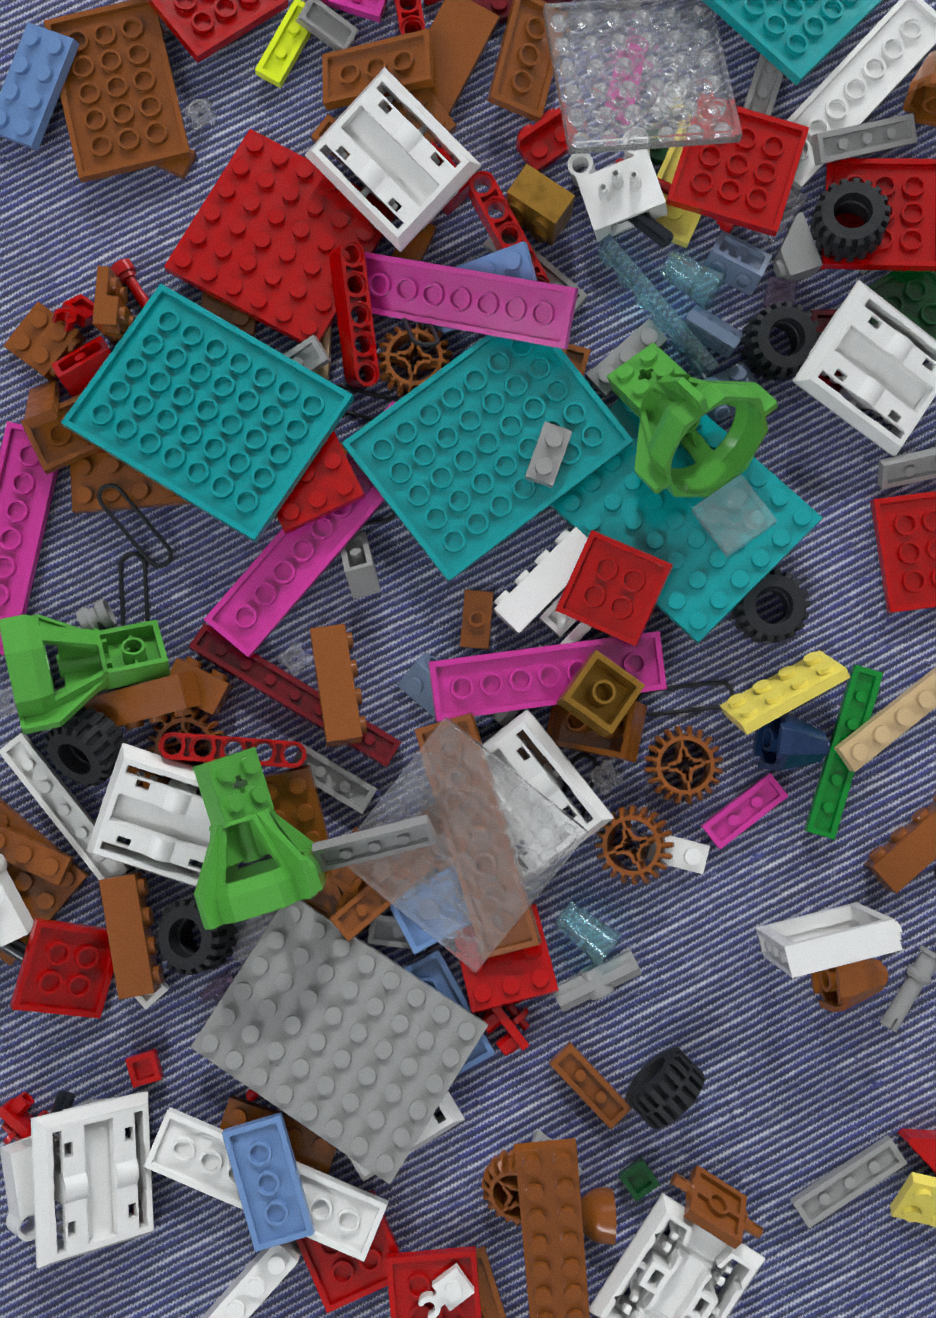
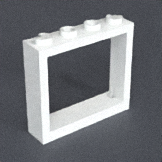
[756,902,903,978]

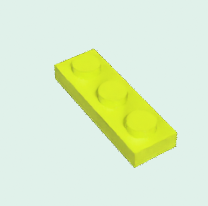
[255,0,312,88]

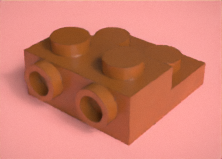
[92,266,136,345]
[3,302,86,381]

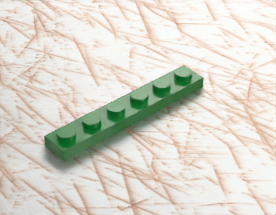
[804,665,883,840]

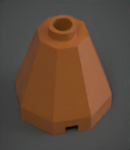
[903,50,936,126]
[811,958,889,1012]

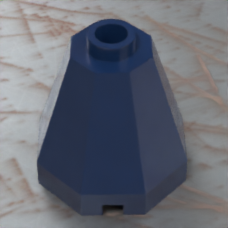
[753,713,830,771]

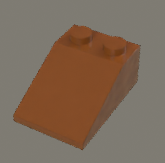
[547,701,647,763]

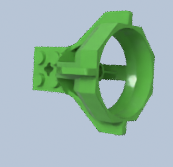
[607,342,778,497]
[0,614,170,735]
[193,747,326,930]

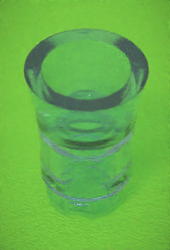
[659,250,726,310]
[554,901,622,966]

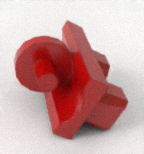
[480,1004,530,1056]
[0,1091,50,1145]

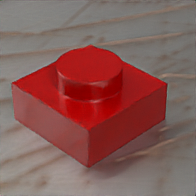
[125,1048,164,1088]

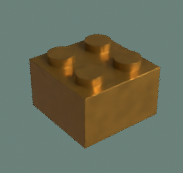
[506,164,575,246]
[556,650,645,737]

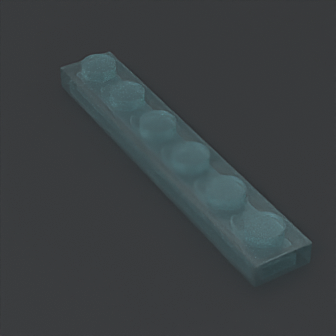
[598,234,719,379]

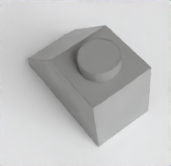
[773,212,823,286]
[341,531,381,599]

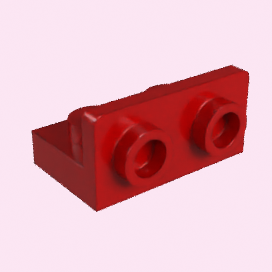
[516,105,582,172]

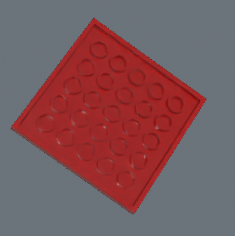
[164,129,398,343]

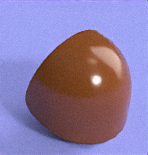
[581,1187,617,1245]

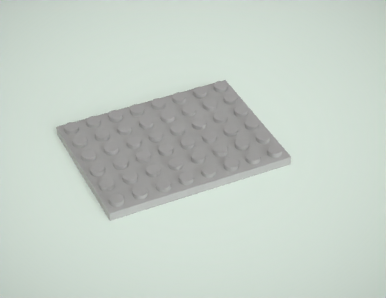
[190,900,488,1185]

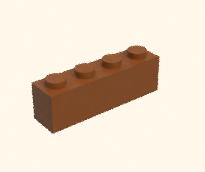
[310,624,367,748]
[84,670,203,730]
[864,794,936,894]
[99,871,164,1000]

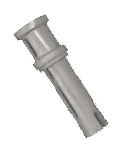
[879,945,936,1033]

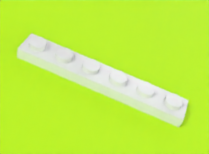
[0,733,131,880]

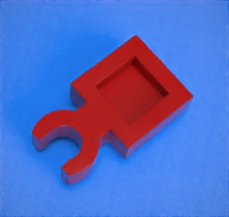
[52,294,94,332]

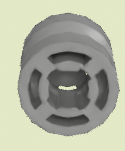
[76,598,117,630]

